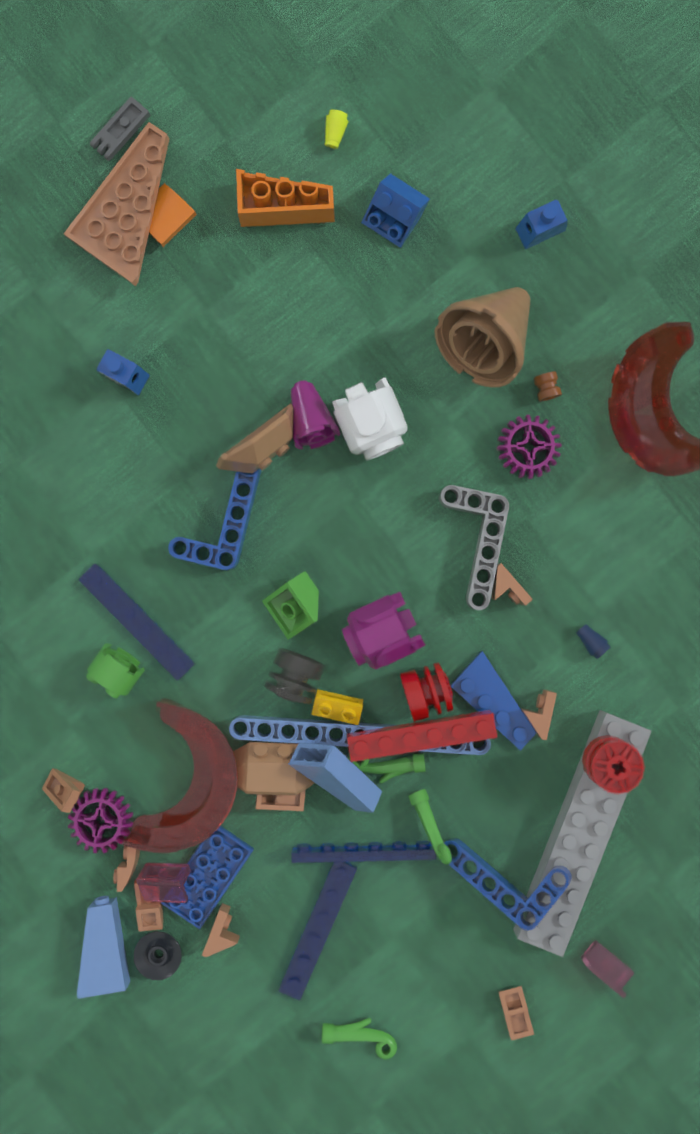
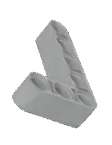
[439,485,509,610]

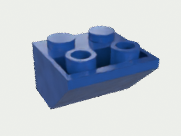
[361,174,430,248]

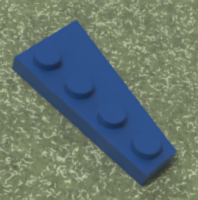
[450,651,536,751]

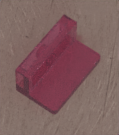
[136,863,191,903]
[581,940,634,998]

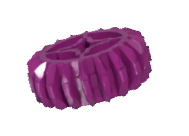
[497,415,562,479]
[68,788,133,853]

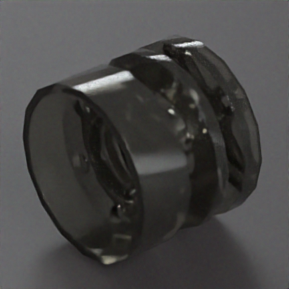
[264,647,325,704]

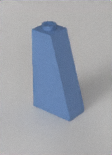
[289,743,382,813]
[77,896,130,999]

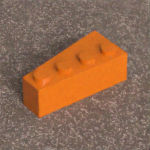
[236,169,335,227]

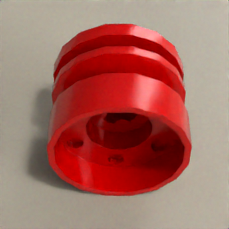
[399,662,453,722]
[582,735,644,794]

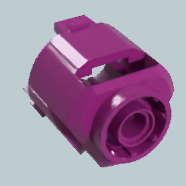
[342,592,426,670]

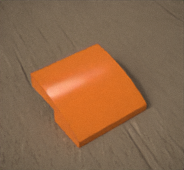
[149,183,197,247]

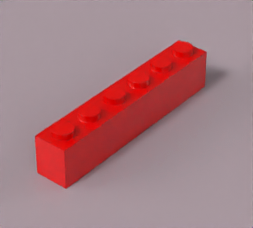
[347,710,497,762]

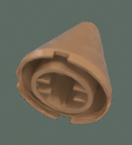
[435,287,531,387]

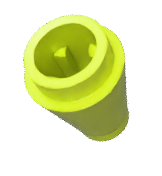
[325,109,349,149]

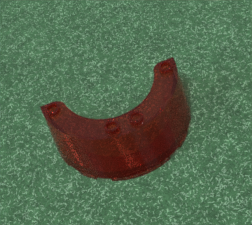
[608,322,700,476]
[123,698,238,853]

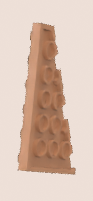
[64,122,169,286]

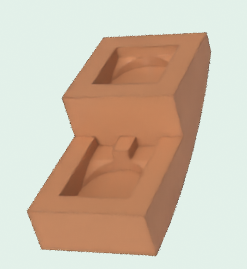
[134,877,163,932]
[498,986,534,1041]

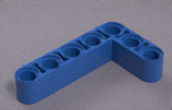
[168,468,261,570]
[444,838,572,931]

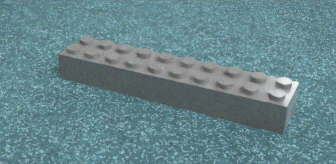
[513,710,651,957]

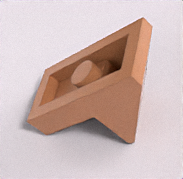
[492,563,533,606]
[520,689,557,740]
[42,768,85,813]
[255,790,306,811]
[202,903,240,957]

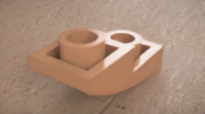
[113,838,141,892]

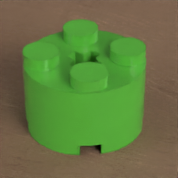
[86,643,145,698]

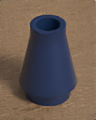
[576,624,611,659]

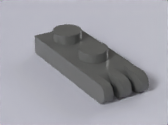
[90,96,151,161]

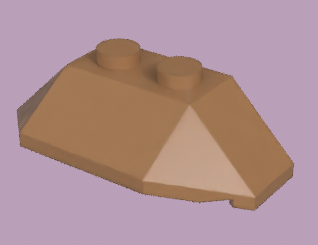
[216,403,293,474]
[225,742,314,795]

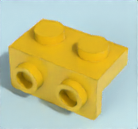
[311,689,363,725]

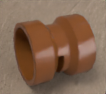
[533,371,562,401]

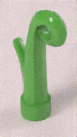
[348,753,426,784]
[408,789,452,865]
[321,1018,397,1060]

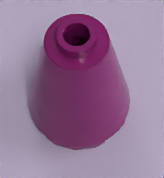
[291,380,340,450]

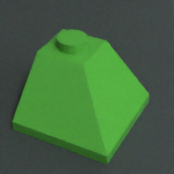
[262,571,319,640]

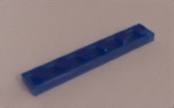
[78,563,196,681]
[291,841,436,863]
[278,857,357,1001]

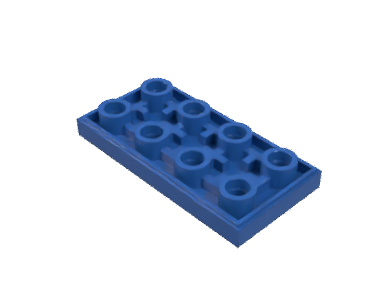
[161,822,254,930]

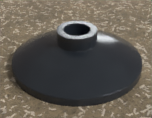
[134,931,182,980]

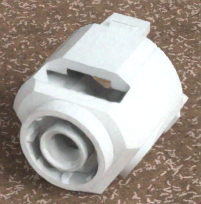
[332,378,408,461]

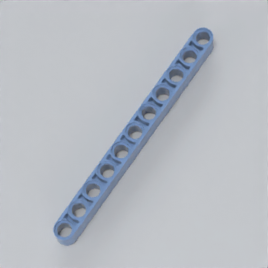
[229,715,491,755]

